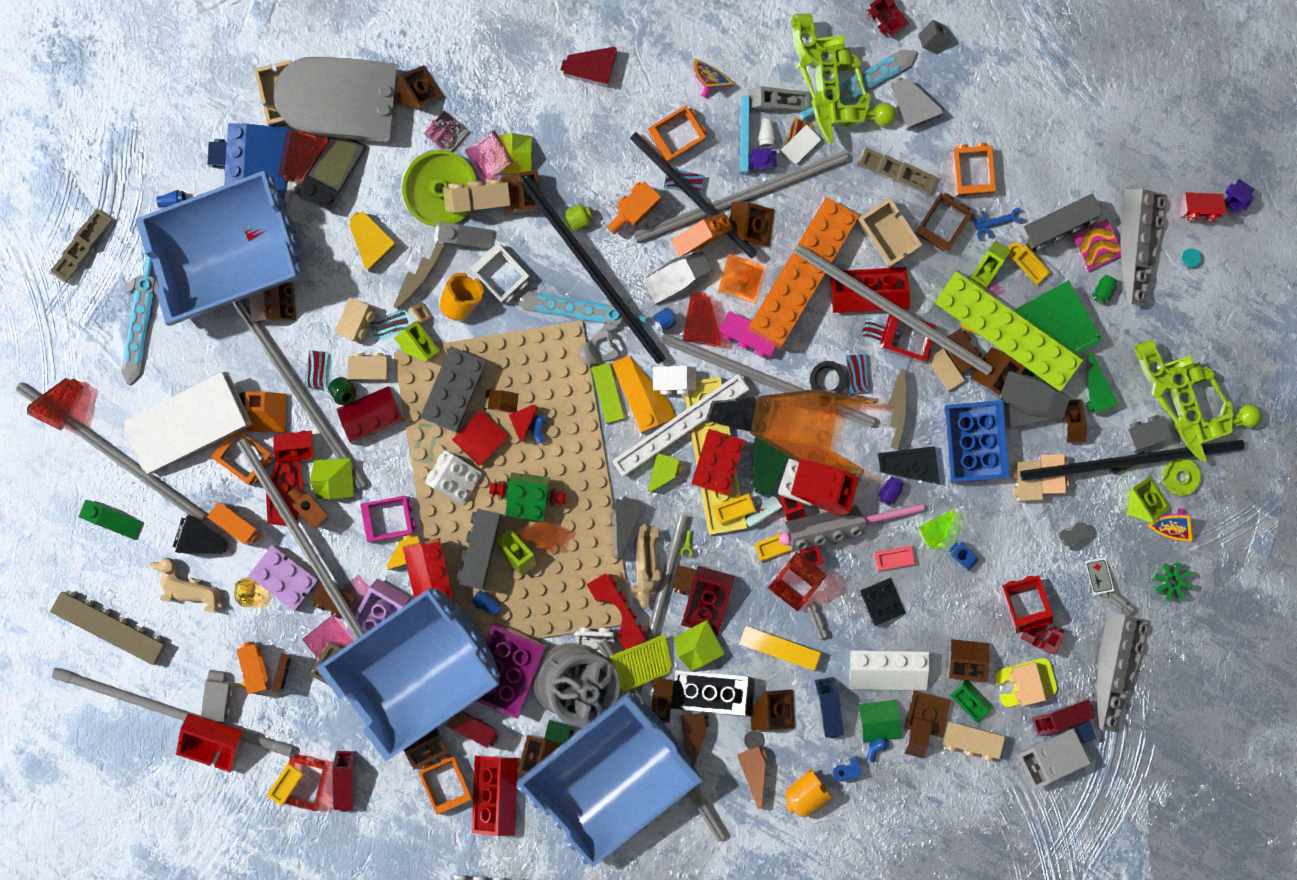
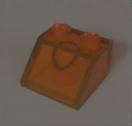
[718,254,765,304]

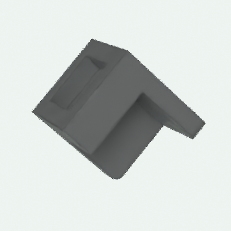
[918,20,951,54]

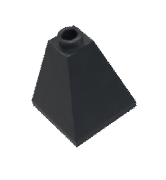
[171,514,229,554]

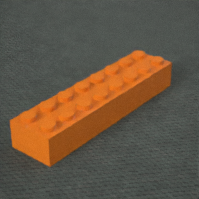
[747,196,859,349]

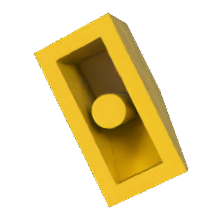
[386,534,421,570]

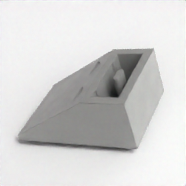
[1018,728,1091,790]

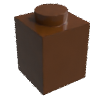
[671,565,696,595]

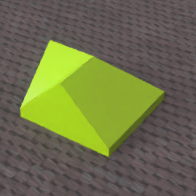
[493,133,532,175]
[310,458,355,499]
[1125,476,1171,523]
[674,620,725,671]

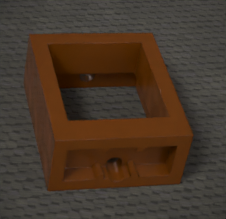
[915,193,973,254]

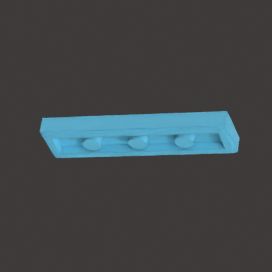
[740,95,749,174]

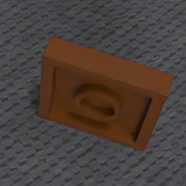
[271,653,293,693]
[904,690,951,737]

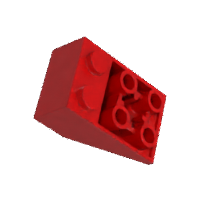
[790,458,860,516]

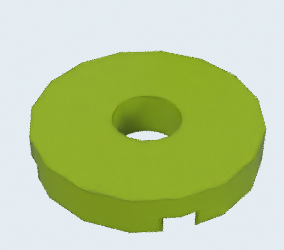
[1162,458,1201,496]

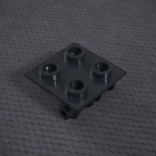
[860,578,906,627]

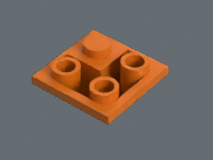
[245,391,287,432]

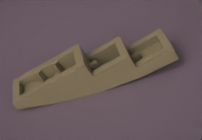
[857,147,938,195]
[50,209,112,284]
[393,242,445,310]
[887,369,907,450]

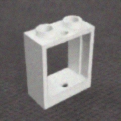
[470,243,530,304]

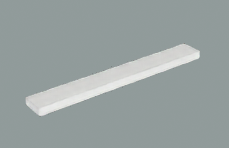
[612,374,750,477]

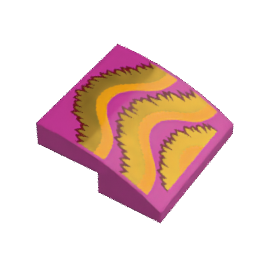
[1072,219,1121,272]

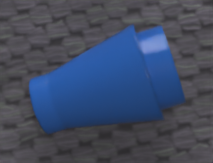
[156,190,186,208]
[471,590,501,615]

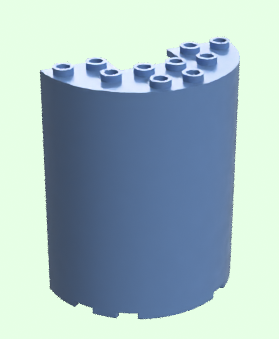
[135,171,303,326]
[316,588,500,761]
[517,692,702,868]

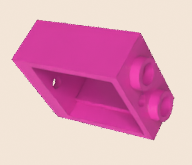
[360,495,416,542]

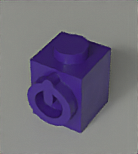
[749,148,777,172]
[1224,179,1255,214]

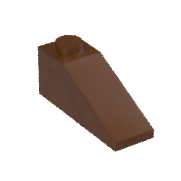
[680,712,709,768]

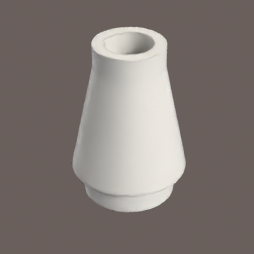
[757,119,776,148]

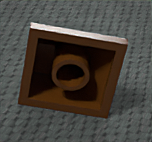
[394,65,444,109]
[729,202,774,247]
[751,689,795,730]

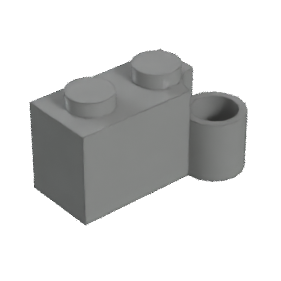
[201,670,234,722]

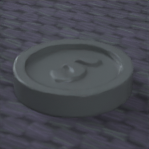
[744,731,763,749]

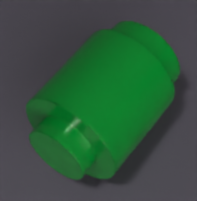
[1092,275,1117,305]

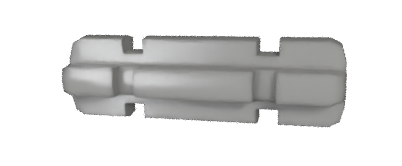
[1101,592,1135,615]
[806,602,828,639]

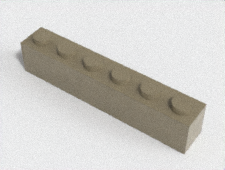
[50,590,166,665]

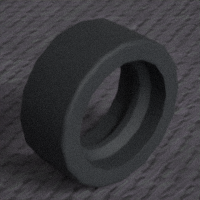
[810,361,846,398]

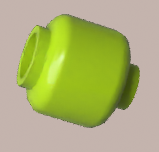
[563,204,593,232]

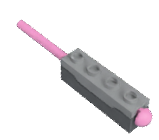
[779,504,924,551]

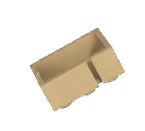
[254,60,292,127]
[443,178,510,213]
[857,198,922,269]

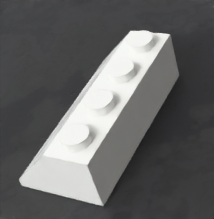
[849,650,929,691]

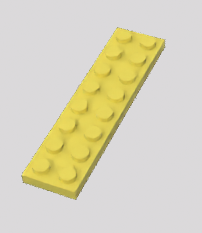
[684,377,747,535]

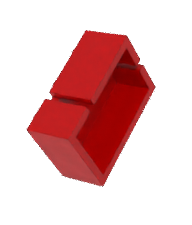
[691,429,745,497]
[176,713,243,773]

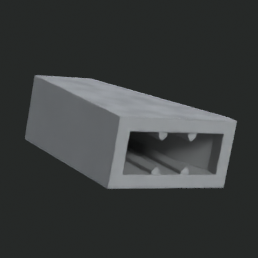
[889,77,943,130]

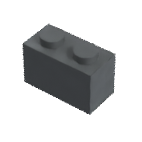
[1126,415,1172,452]

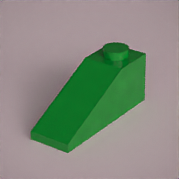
[1086,352,1118,415]
[78,499,143,540]

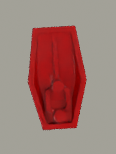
[266,459,304,526]

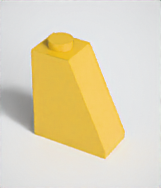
[349,211,396,272]

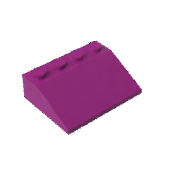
[475,623,546,719]

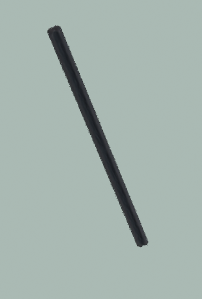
[520,175,666,364]
[1020,439,1245,481]

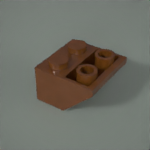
[500,170,541,216]
[250,282,296,323]
[970,347,1025,400]
[947,639,990,682]
[404,727,449,770]
[517,734,563,775]

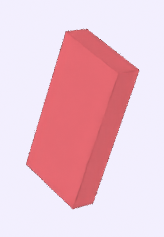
[874,545,916,571]

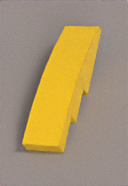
[740,626,822,671]

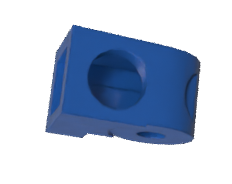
[652,308,677,333]
[946,540,979,572]
[833,756,862,782]

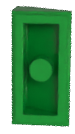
[950,680,993,723]

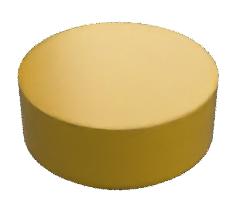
[1007,242,1024,262]

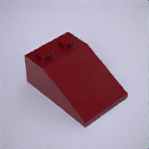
[681,566,735,636]

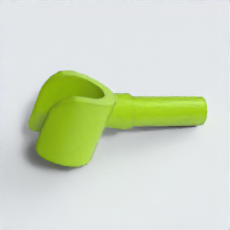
[681,530,692,558]

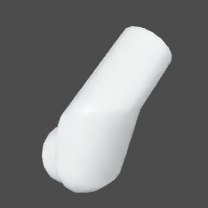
[285,179,302,204]

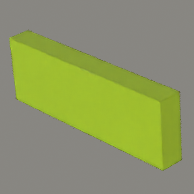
[591,363,624,424]

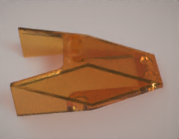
[750,389,879,477]

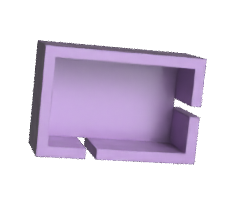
[248,545,320,611]

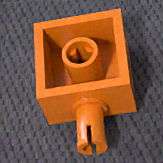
[606,181,661,235]

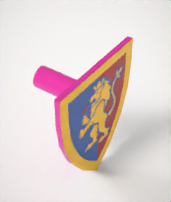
[693,59,734,98]
[1147,508,1193,542]

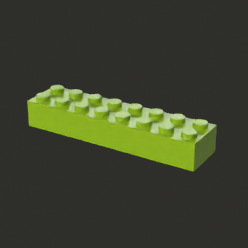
[934,270,1084,392]

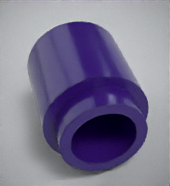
[878,476,904,506]

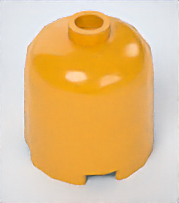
[439,273,484,321]
[785,769,834,818]

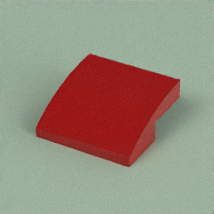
[452,410,508,467]

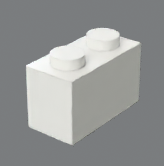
[653,366,696,395]

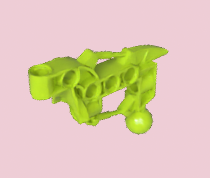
[791,14,896,144]
[1134,339,1262,463]

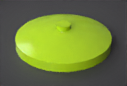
[401,150,476,227]

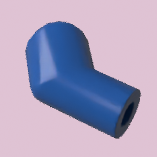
[530,415,547,444]
[865,738,889,763]

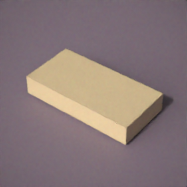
[927,349,965,391]

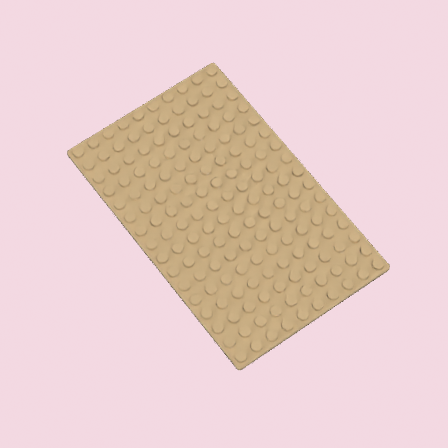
[394,321,630,642]

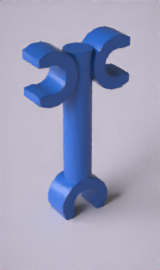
[971,208,1024,241]

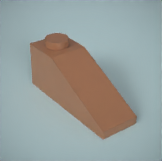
[737,746,768,809]

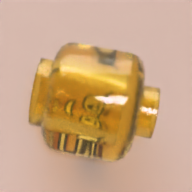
[234,577,259,607]

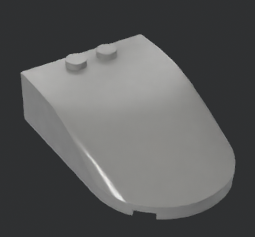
[274,57,397,144]

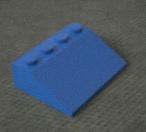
[224,123,290,202]
[944,400,1009,483]

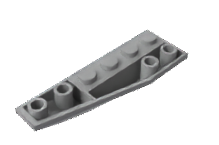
[1120,189,1166,306]
[1097,612,1149,732]

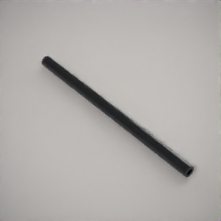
[630,132,758,259]

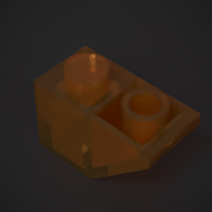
[516,521,561,552]

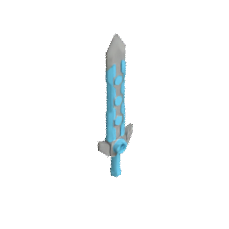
[799,50,917,121]
[121,255,159,385]
[514,291,647,332]

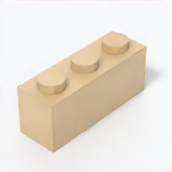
[941,721,1005,762]

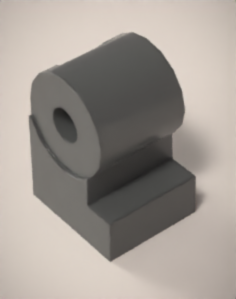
[1057,522,1089,550]

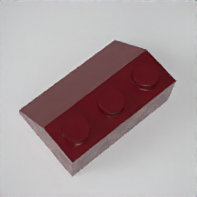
[336,386,404,444]

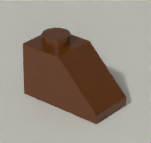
[1063,399,1087,443]
[651,678,673,723]

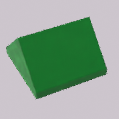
[858,700,902,743]

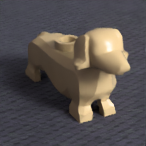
[631,524,660,609]
[150,557,223,613]

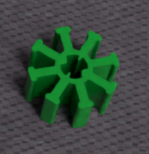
[1151,562,1193,601]

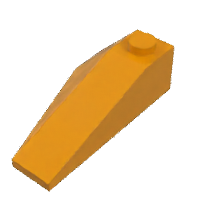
[612,356,675,433]

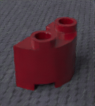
[866,0,909,37]
[1020,626,1065,656]

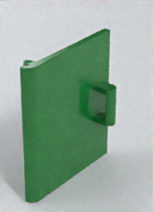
[1015,280,1102,377]

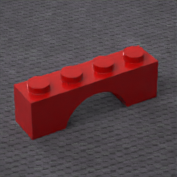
[778,496,824,570]
[586,573,647,650]

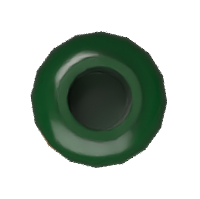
[328,377,356,405]

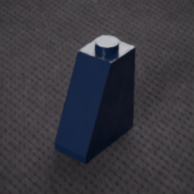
[814,677,844,738]

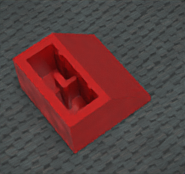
[1181,192,1226,222]

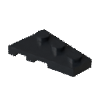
[706,396,772,434]
[877,446,940,484]

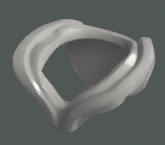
[579,329,620,365]

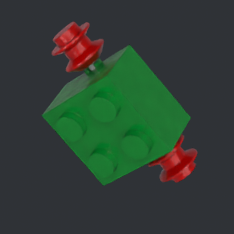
[489,472,567,521]

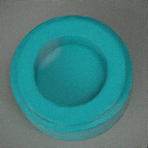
[1181,248,1201,268]

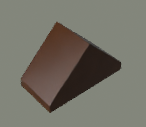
[484,390,519,412]
[904,717,932,758]

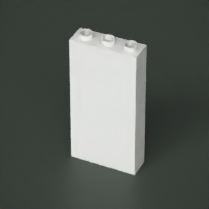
[123,372,252,474]

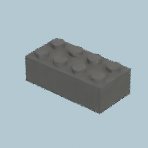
[1019,193,1103,253]
[420,346,487,433]
[457,508,502,590]

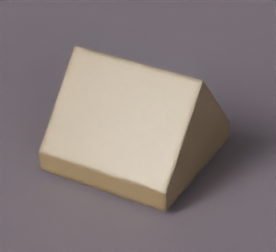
[408,303,432,326]

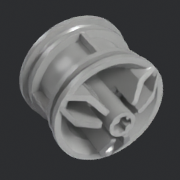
[533,643,620,727]

